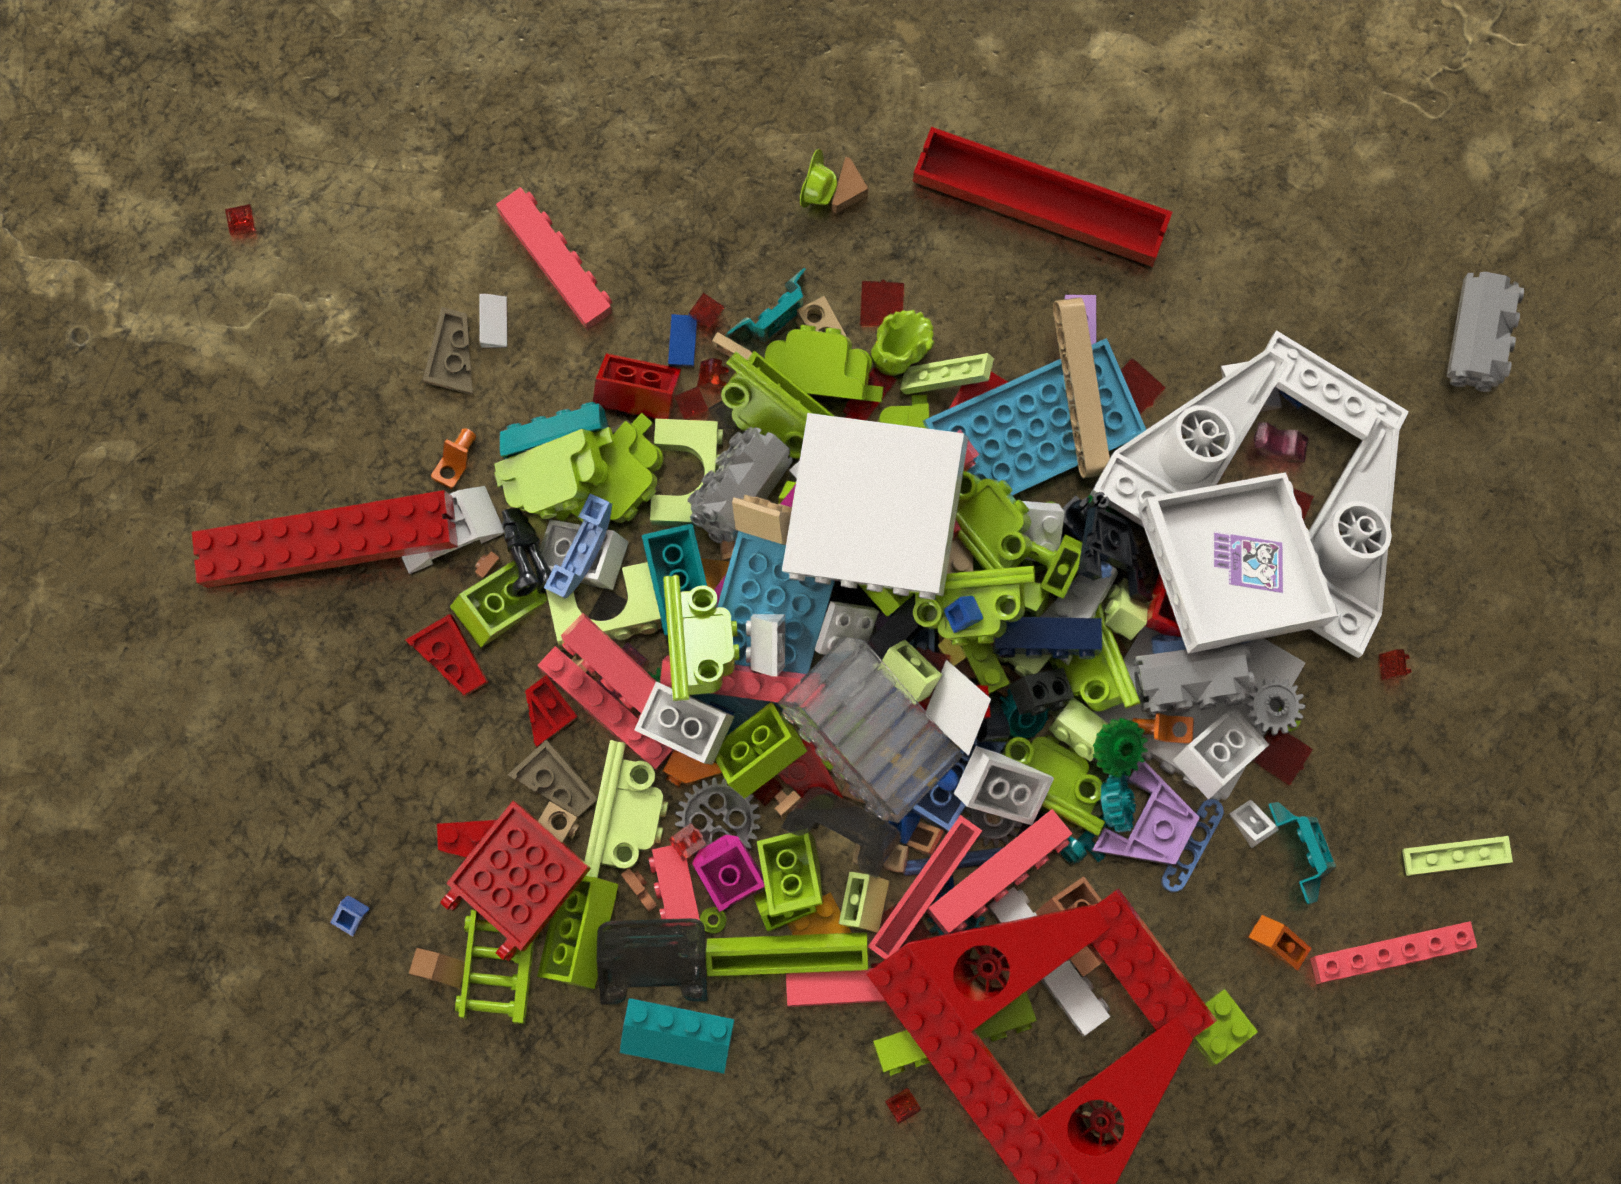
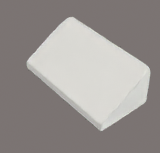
[480,294,507,348]

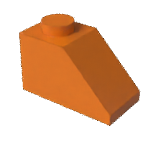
[663,749,723,787]
[1249,915,1311,970]

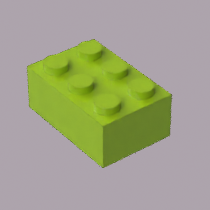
[715,702,807,799]

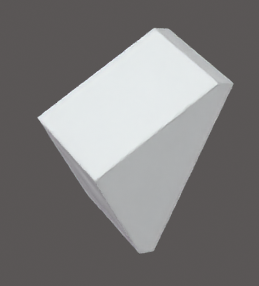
[1229,800,1279,848]

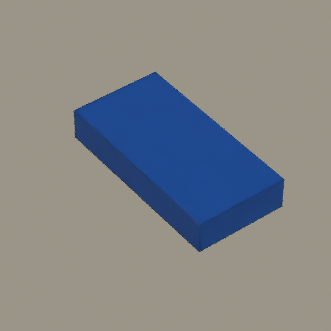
[668,314,697,368]

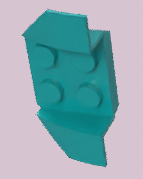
[725,267,806,343]
[1268,802,1336,904]

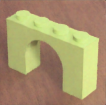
[650,419,723,528]
[546,562,662,651]

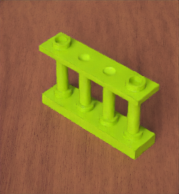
[455,910,535,1024]

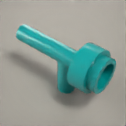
[1060,814,1107,865]

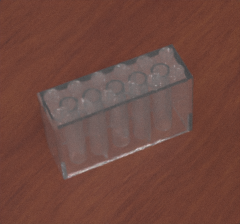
[778,636,963,823]

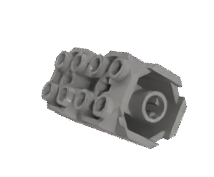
[1446,272,1524,392]
[688,427,793,543]
[1134,643,1255,717]

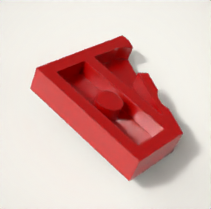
[525,675,578,748]

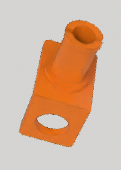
[431,428,476,489]
[1132,713,1194,744]

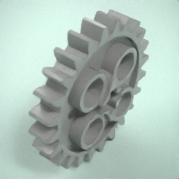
[675,777,761,854]

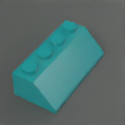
[500,402,608,459]
[642,523,707,641]
[619,998,735,1074]

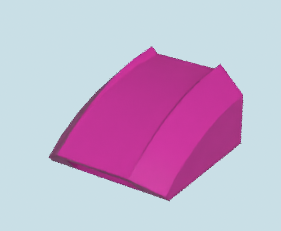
[692,835,765,912]

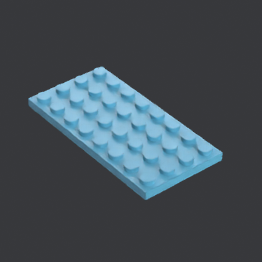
[923,338,1146,495]
[692,531,835,737]

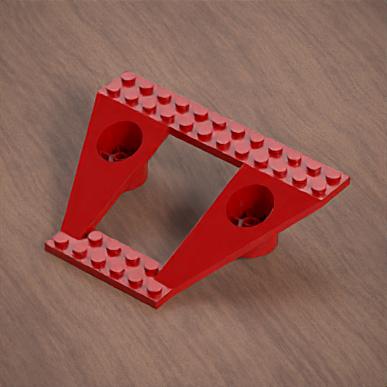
[866,888,1217,1184]

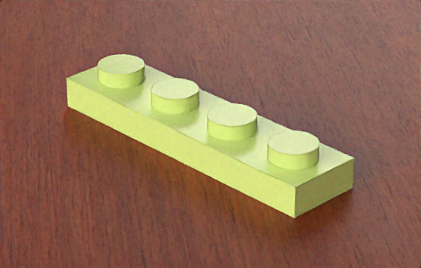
[900,353,994,394]
[1402,836,1513,876]

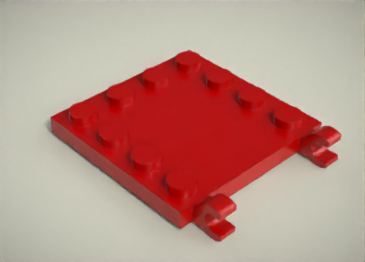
[440,801,591,962]

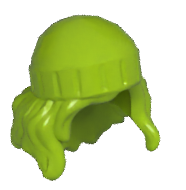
[871,310,934,376]

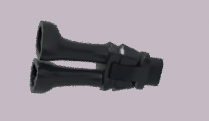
[502,508,552,597]

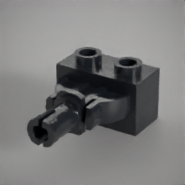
[1061,492,1110,543]

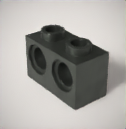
[1009,668,1074,716]

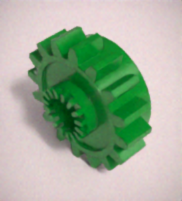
[1093,718,1148,778]

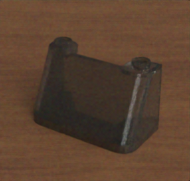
[781,787,901,879]
[597,918,708,1005]

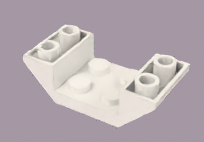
[402,486,505,574]

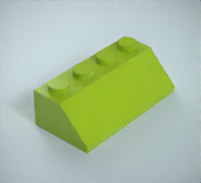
[537,876,619,989]

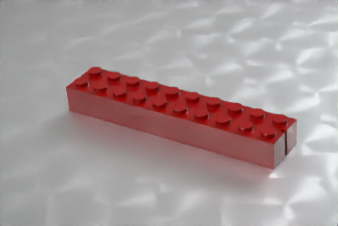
[913,127,1173,267]
[192,490,458,588]

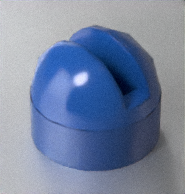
[936,768,959,791]

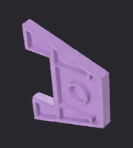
[1092,761,1200,866]

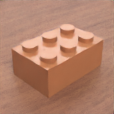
[1035,876,1105,977]

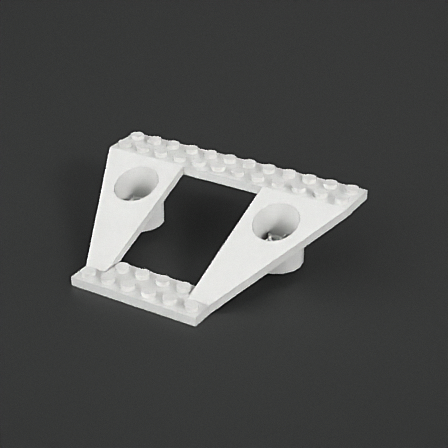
[1090,330,1409,658]

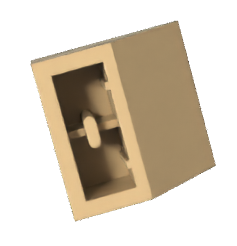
[732,495,792,545]

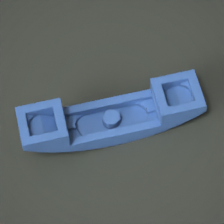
[544,493,612,598]

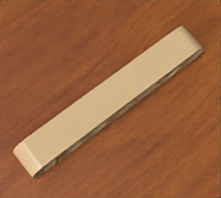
[1053,297,1110,479]

